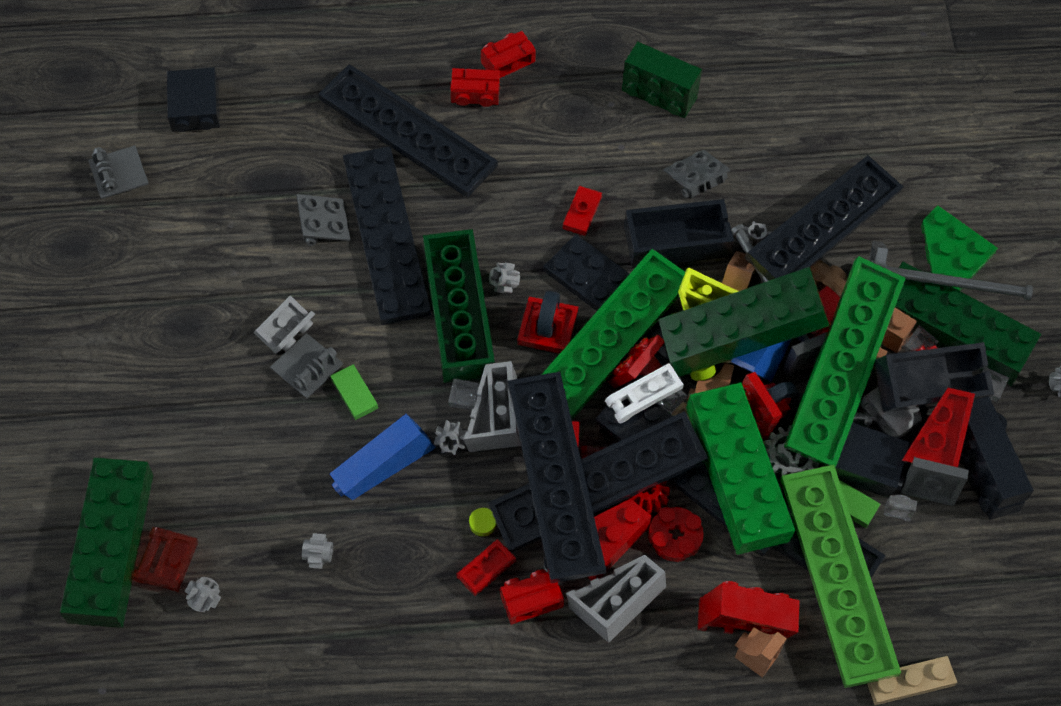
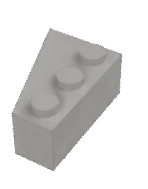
[463,361,521,452]
[566,555,666,643]

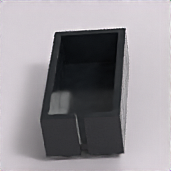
[624,199,734,268]
[874,342,994,413]
[959,396,1034,520]

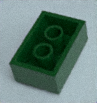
[622,41,702,118]

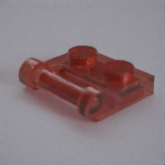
[131,527,198,592]

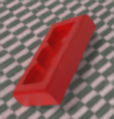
[562,186,602,236]
[456,539,516,596]

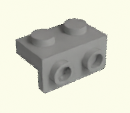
[253,296,315,354]

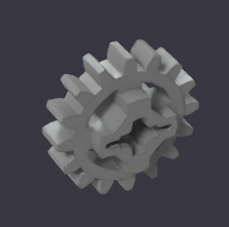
[764,425,819,481]

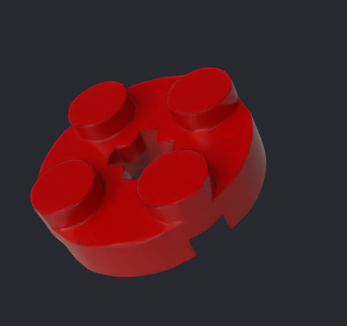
[648,507,704,562]

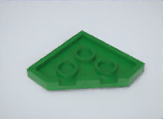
[921,205,998,291]

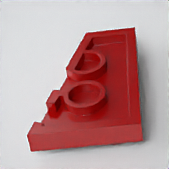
[902,388,975,467]

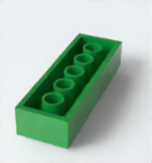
[686,383,795,555]

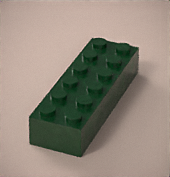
[423,229,495,383]
[895,261,1042,387]
[658,267,830,377]
[60,457,153,628]

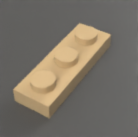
[867,656,958,705]

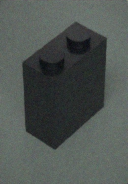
[167,67,220,132]
[835,422,909,499]

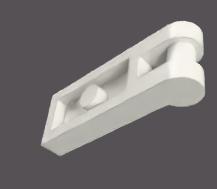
[605,363,683,423]

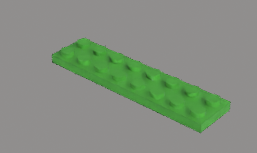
[780,465,901,688]

